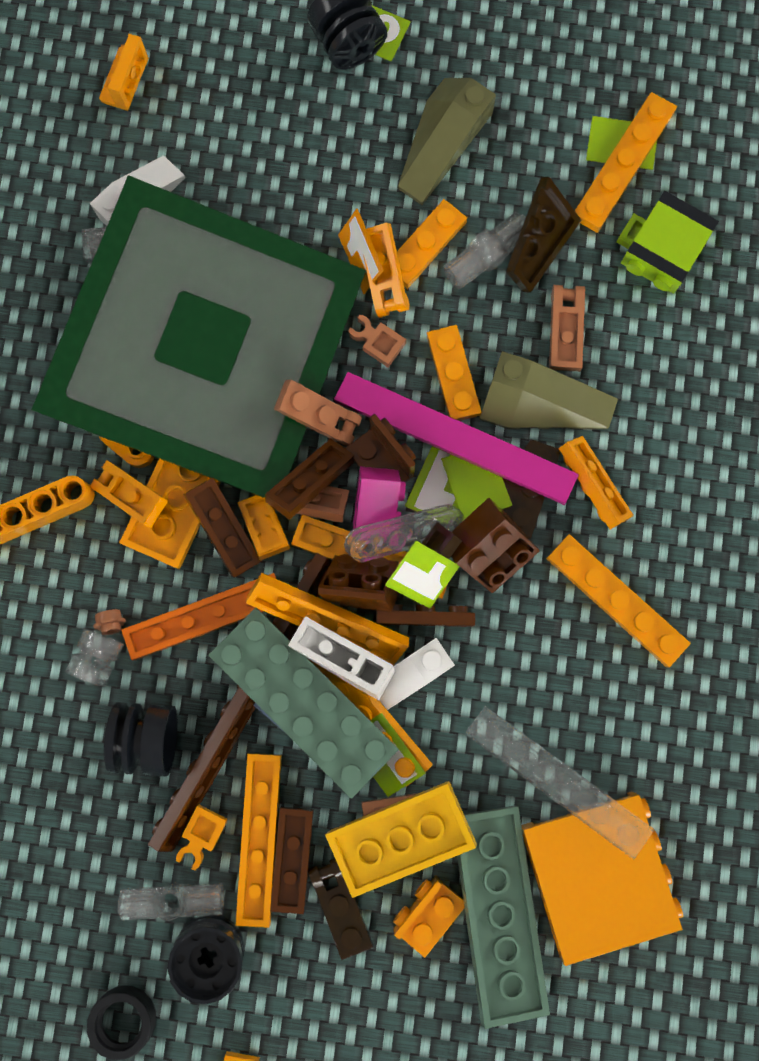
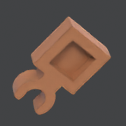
[348,315,406,368]

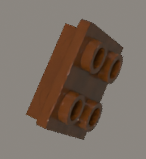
[345,414,416,483]

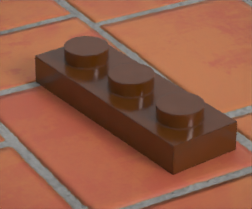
[265,438,354,520]
[183,478,262,578]
[376,604,475,627]
[270,806,314,915]

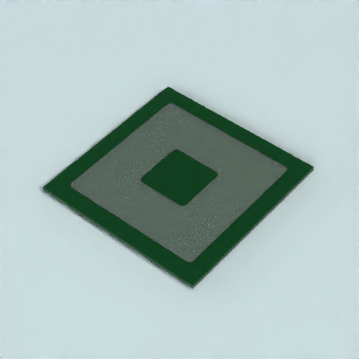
[31,175,366,498]

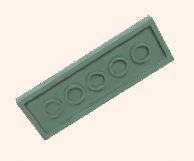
[208,608,399,799]
[457,805,550,1029]

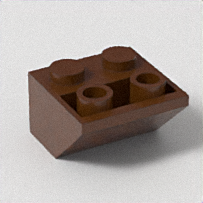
[451,498,540,593]
[318,554,399,612]

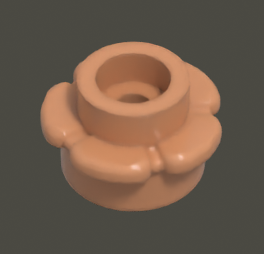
[93,609,126,635]

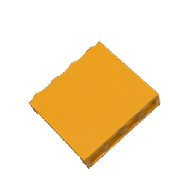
[522,791,683,966]

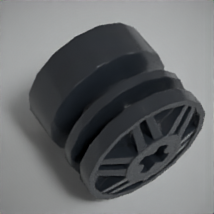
[307,0,387,70]
[104,702,178,777]
[167,914,245,1004]

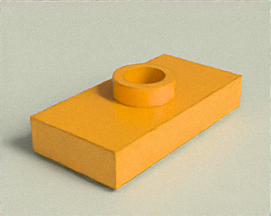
[237,495,290,561]

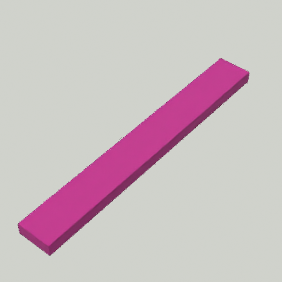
[334,372,579,505]

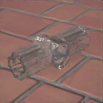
[443,211,526,289]
[118,883,225,921]

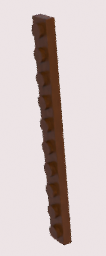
[148,553,331,852]

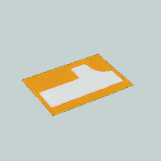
[338,208,384,295]

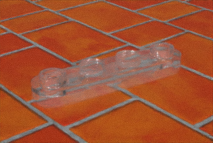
[344,504,465,562]

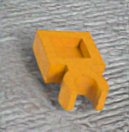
[176,804,228,871]

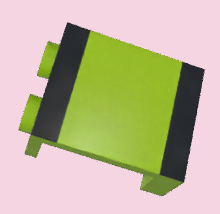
[621,190,719,294]

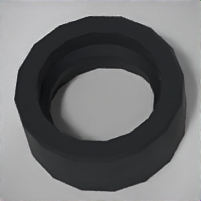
[87,986,156,1060]

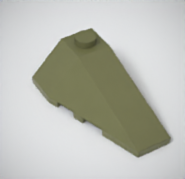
[398,78,496,205]
[479,351,618,429]

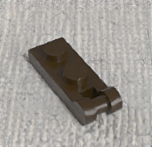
[308,858,373,960]

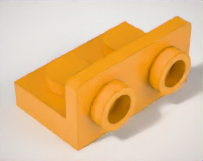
[99,34,149,111]
[393,876,464,958]

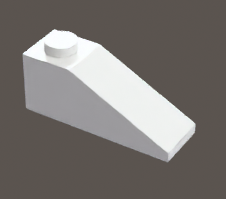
[90,155,186,226]
[288,616,395,701]
[379,638,455,710]

